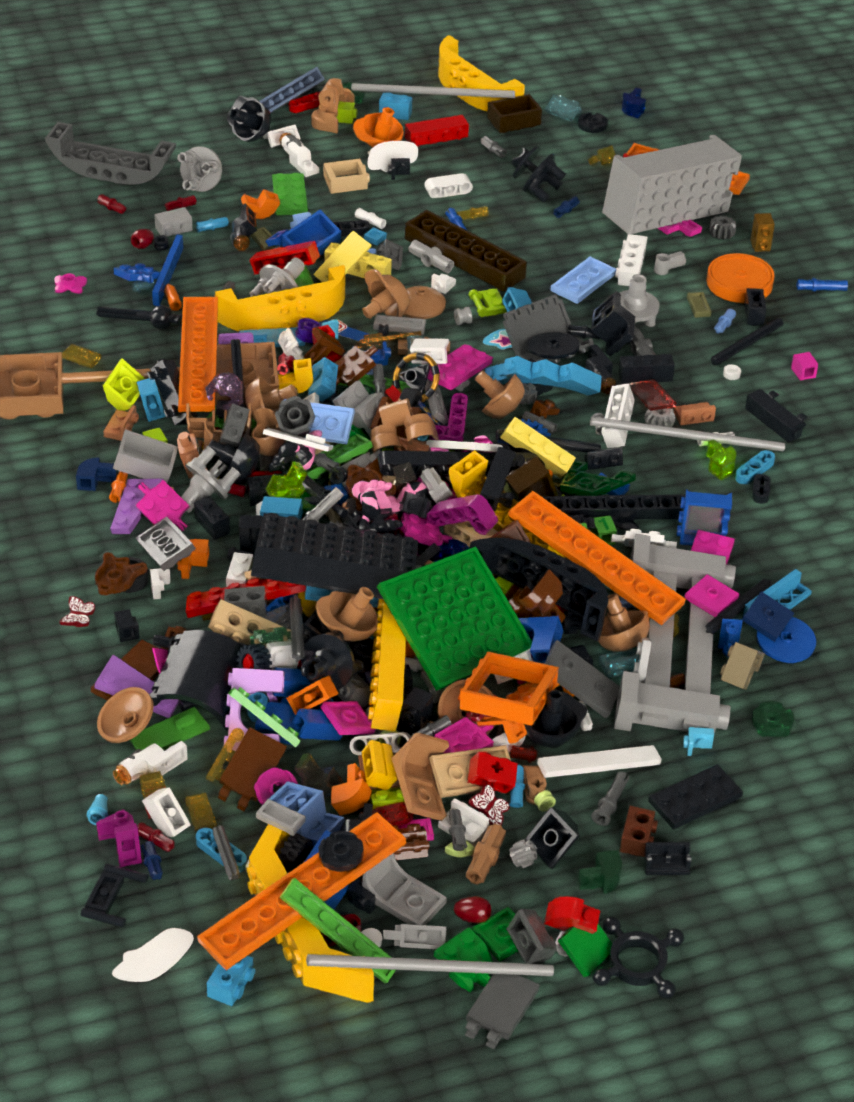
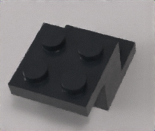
[591,291,635,356]

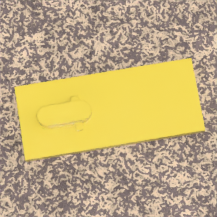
[313,231,372,282]

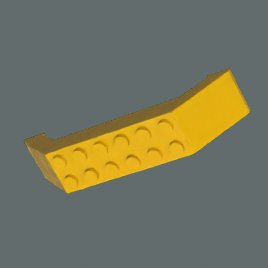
[247,824,374,1003]

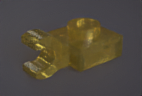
[588,146,616,165]

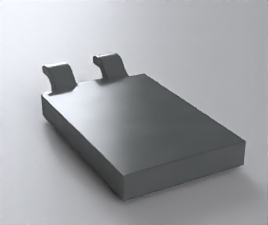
[465,974,540,1049]

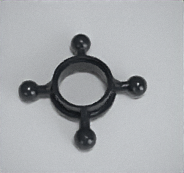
[592,917,684,999]

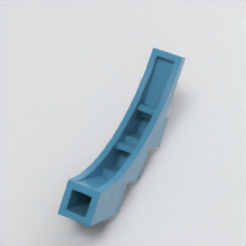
[485,356,602,396]

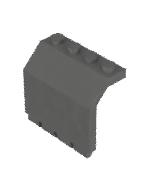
[502,294,594,364]

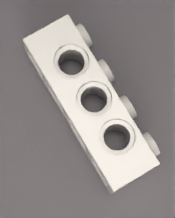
[615,234,647,286]
[601,384,635,448]

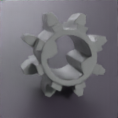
[509,839,538,868]

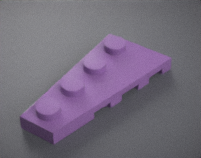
[110,479,164,534]
[95,655,179,718]

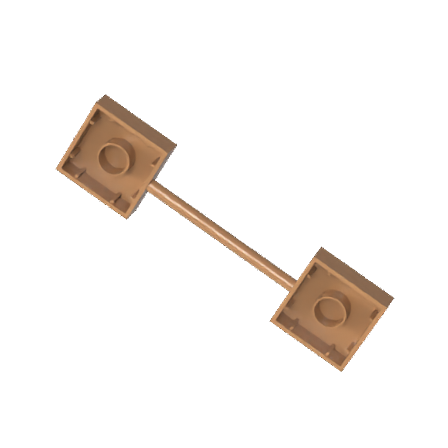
[0,342,279,419]

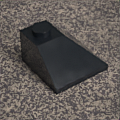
[525,807,580,869]

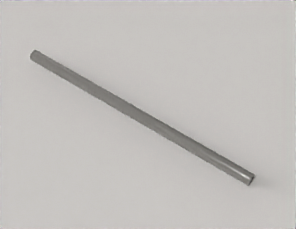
[351,83,515,98]
[590,416,785,452]
[306,954,554,976]

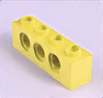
[324,242,392,279]

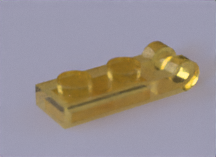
[205,728,244,783]

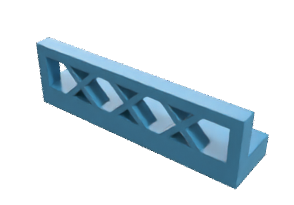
[743,569,812,616]

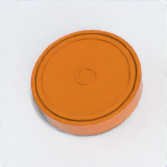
[707,253,775,303]

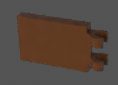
[218,727,287,812]

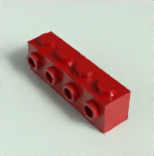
[405,115,469,147]
[249,241,320,275]

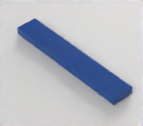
[152,235,183,306]

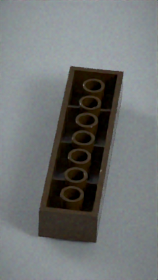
[405,210,527,292]

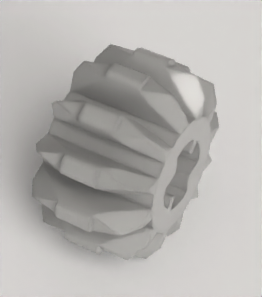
[644,404,675,427]

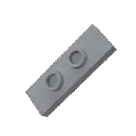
[373,314,426,335]
[425,379,449,425]

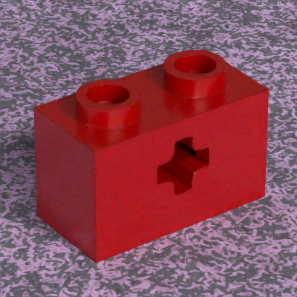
[467,752,518,794]

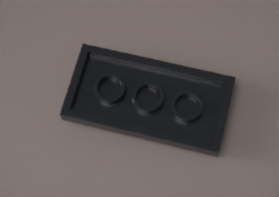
[648,764,743,830]

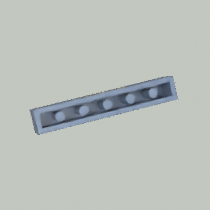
[260,67,325,113]

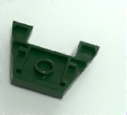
[560,460,636,496]

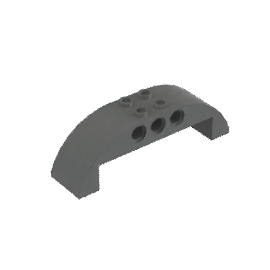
[45,122,176,185]

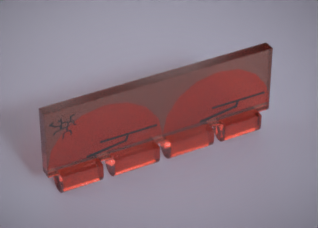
[628,379,677,411]

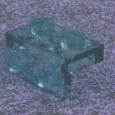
[545,94,582,122]
[599,647,639,678]

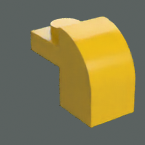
[278,358,313,394]

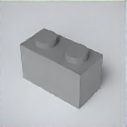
[154,207,193,237]

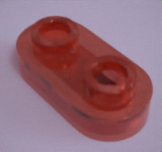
[371,802,414,826]

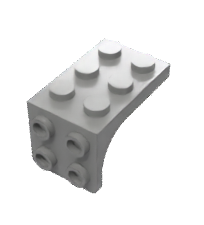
[362,853,447,925]

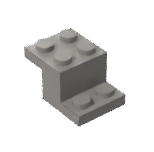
[333,380,384,438]

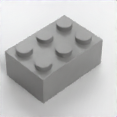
[113,429,178,483]

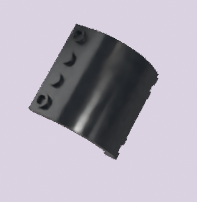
[149,630,243,731]

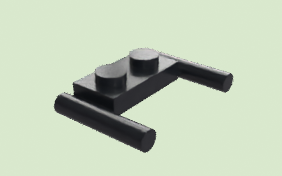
[80,864,148,928]

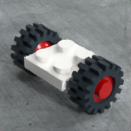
[236,639,310,670]

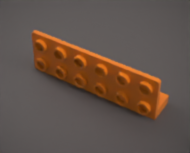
[476,682,575,743]

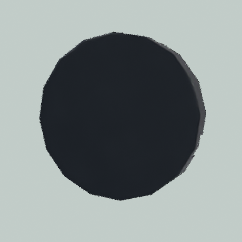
[578,112,608,133]
[319,831,364,872]

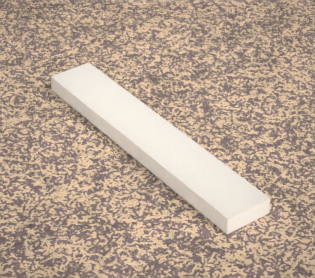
[537,745,662,778]

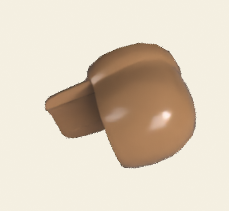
[252,408,287,456]

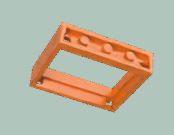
[458,652,559,726]

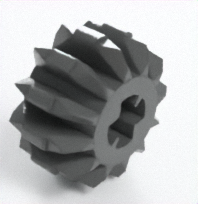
[709,215,736,240]

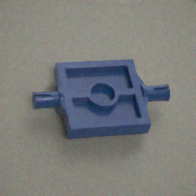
[114,263,160,283]

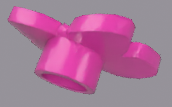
[55,273,87,294]

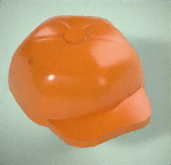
[353,107,404,148]

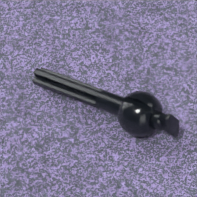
[96,305,182,329]

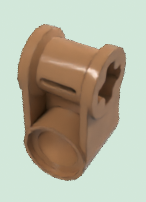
[522,765,547,805]

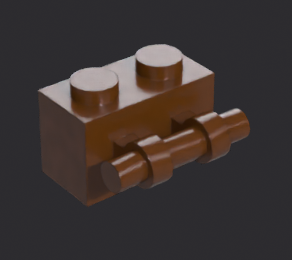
[393,824,429,860]

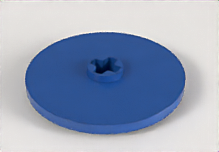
[756,617,816,663]

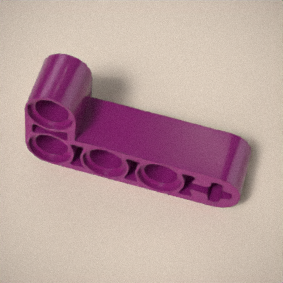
[429,393,468,451]
[426,494,498,535]

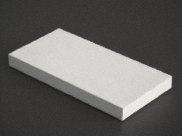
[426,440,503,452]

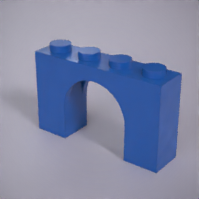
[519,616,563,664]
[273,667,343,741]

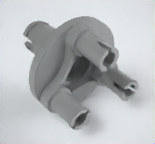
[178,146,222,192]
[249,257,305,297]
[620,274,660,327]
[181,446,241,513]

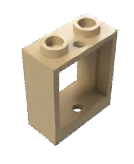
[323,159,370,194]

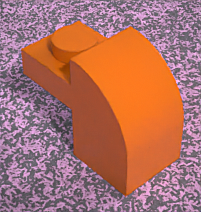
[241,189,281,219]
[176,539,210,579]
[331,763,372,816]

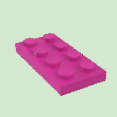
[427,344,493,390]

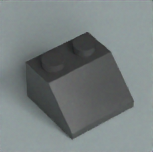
[507,909,557,964]

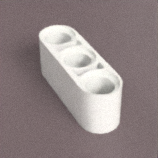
[424,173,473,198]
[350,732,411,755]

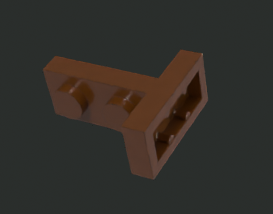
[303,327,345,366]

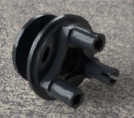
[511,146,566,203]

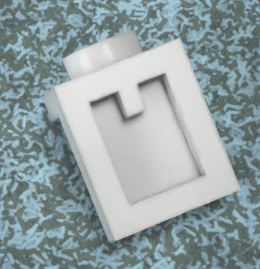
[431,274,456,294]
[150,568,170,600]

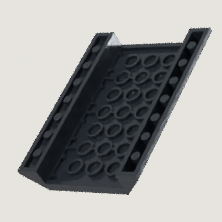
[251,513,418,599]

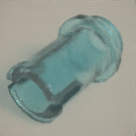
[132,281,154,293]

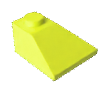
[103,359,145,411]

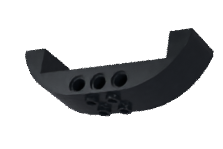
[469,538,608,641]

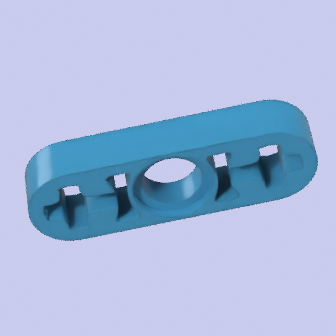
[735,450,775,484]
[196,828,247,873]

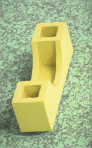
[500,417,576,478]

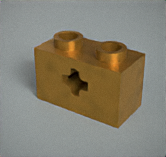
[750,213,775,252]

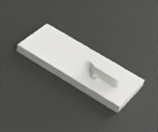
[263,428,333,451]

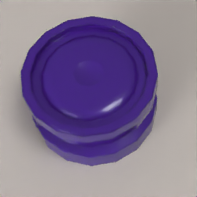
[295,318,321,343]

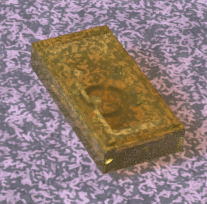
[62,344,101,368]
[185,793,217,833]

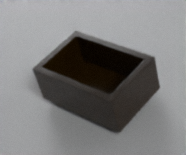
[487,94,542,133]
[506,456,558,502]

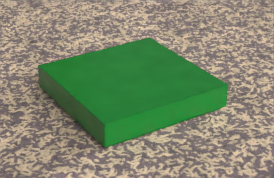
[472,907,518,962]
[557,924,612,977]

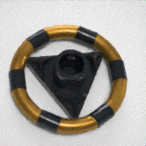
[392,352,440,402]

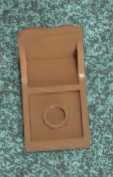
[392,733,449,821]

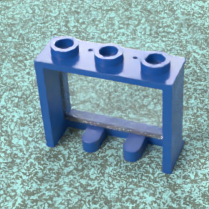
[676,489,732,546]

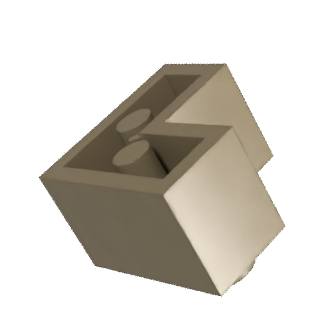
[720,642,765,690]

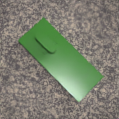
[129,707,210,750]

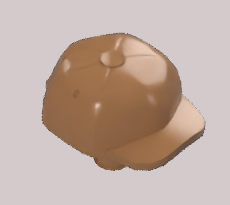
[363,269,410,319]
[475,371,525,419]
[245,377,297,430]
[316,587,379,641]
[598,594,650,652]

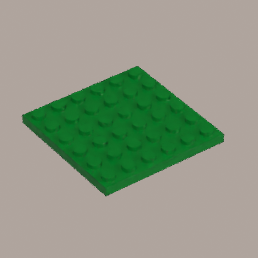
[377,547,532,691]

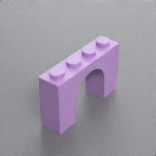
[224,668,285,754]

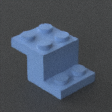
[269,781,345,846]

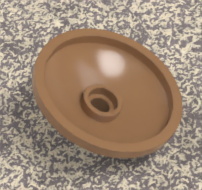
[404,286,446,319]
[437,680,495,735]
[97,687,153,743]

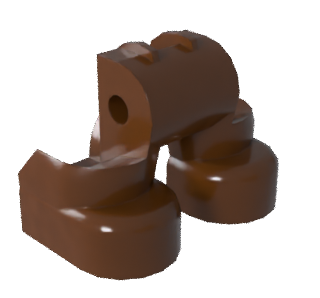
[505,570,566,623]

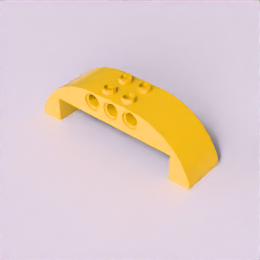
[438,35,525,111]
[215,265,345,331]
[449,450,566,558]

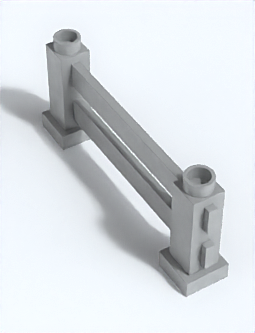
[614,534,736,733]

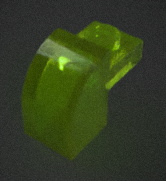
[706,439,737,480]
[265,461,307,499]

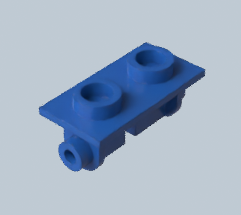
[718,619,743,657]

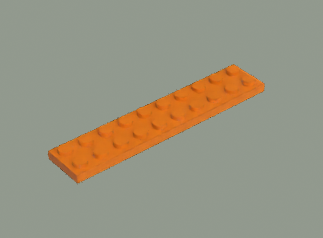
[178,297,218,412]
[508,491,686,626]
[197,812,406,970]

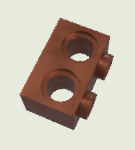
[620,806,658,857]

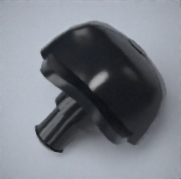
[227,96,271,142]
[208,428,260,484]
[524,690,588,748]

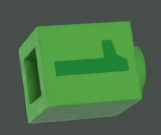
[591,516,617,545]

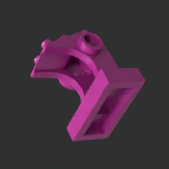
[96,809,142,867]

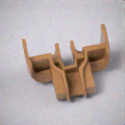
[311,78,355,134]
[370,398,439,453]
[186,403,252,449]

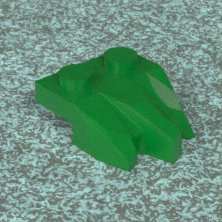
[434,927,494,992]

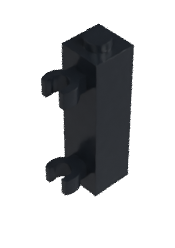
[147,359,198,425]
[745,389,808,442]
[480,447,525,511]

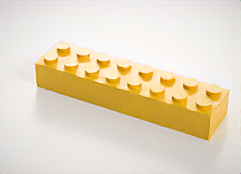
[368,599,406,732]

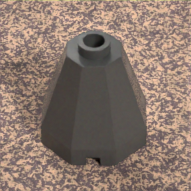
[275,396,315,437]

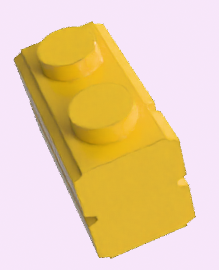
[361,740,398,791]

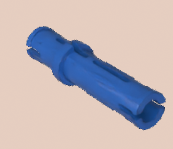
[445,208,468,231]
[796,278,848,292]

